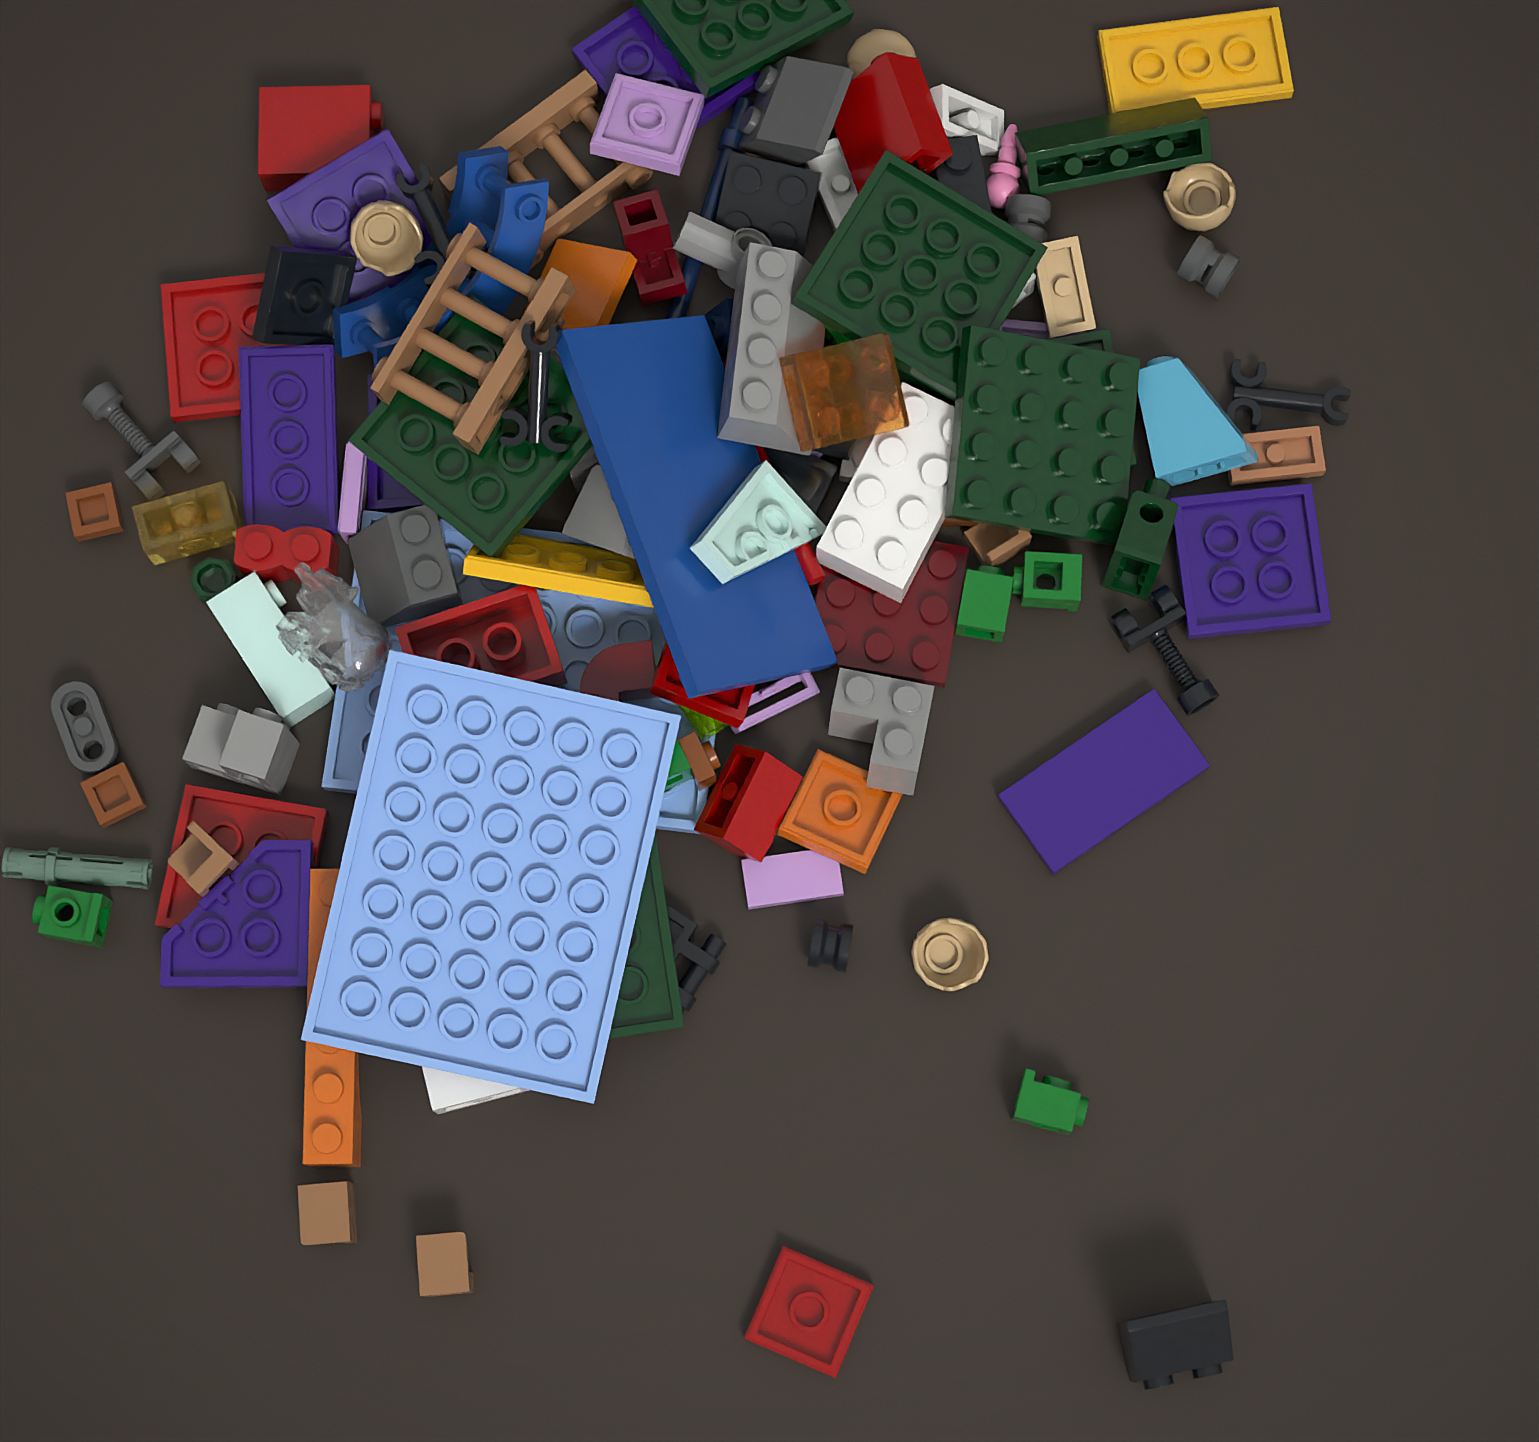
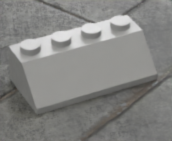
[717,242,825,456]

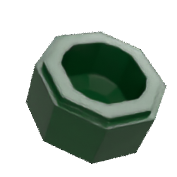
[189,556,239,603]

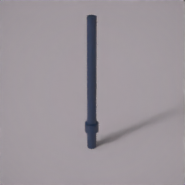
[665,97,755,319]

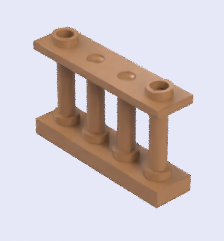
[439,69,654,269]
[370,222,576,455]

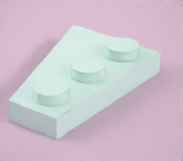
[690,460,827,584]

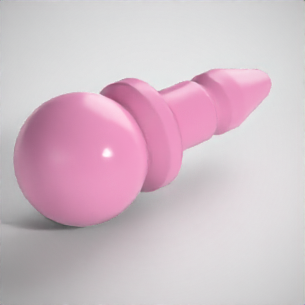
[986,124,1021,209]

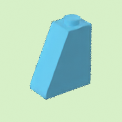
[1137,356,1259,486]

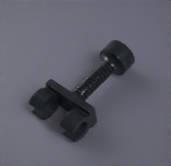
[1109,584,1220,716]

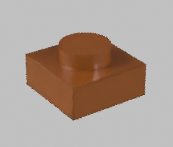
[65,482,124,542]
[677,731,721,792]
[80,762,147,828]

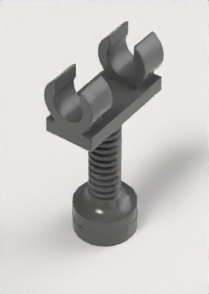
[82,381,201,504]

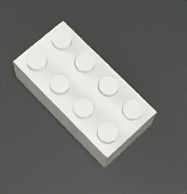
[816,382,955,603]

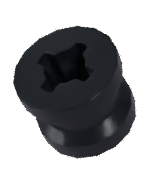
[807,919,854,973]

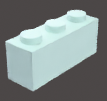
[206,572,337,727]

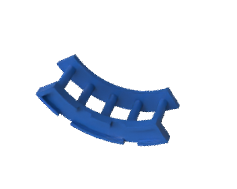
[333,146,549,369]

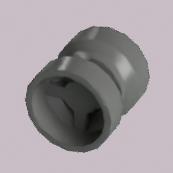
[1004,194,1052,243]
[1177,235,1241,298]

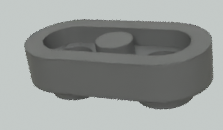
[51,681,119,775]

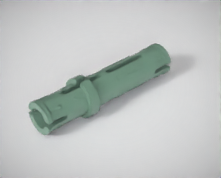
[2,847,153,890]

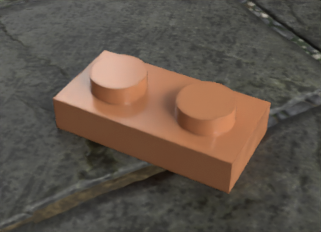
[1228,426,1326,486]

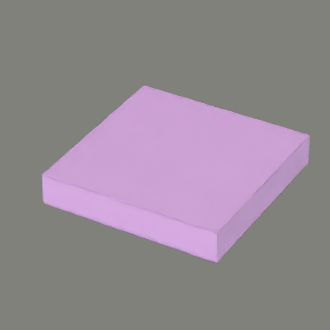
[590,73,704,176]

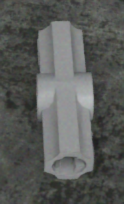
[672,212,772,289]

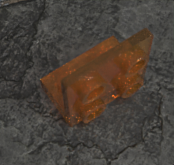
[779,333,909,452]

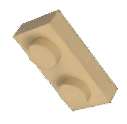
[1035,236,1096,338]

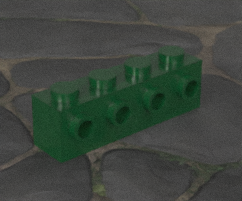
[1015,97,1212,195]

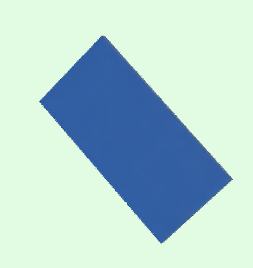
[556,315,838,699]

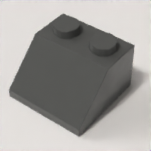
[738,56,854,166]
[347,505,463,631]

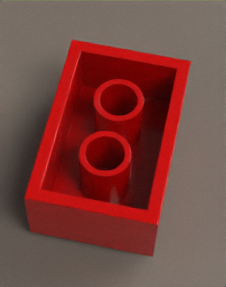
[395,585,568,687]

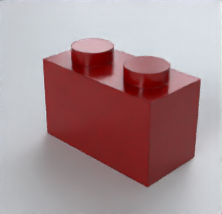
[694,744,803,862]

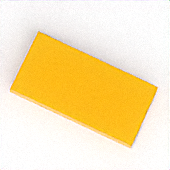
[1097,7,1294,114]
[463,534,654,608]

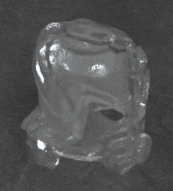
[276,562,393,692]

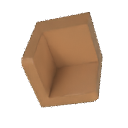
[963,523,1032,568]
[168,821,240,897]
[297,1181,357,1246]
[416,1232,475,1297]

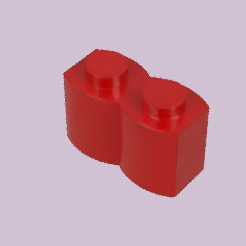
[234,524,340,586]

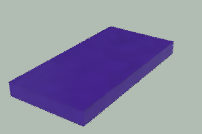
[239,345,340,534]
[997,689,1210,876]

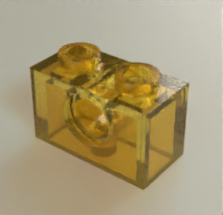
[132,481,242,565]

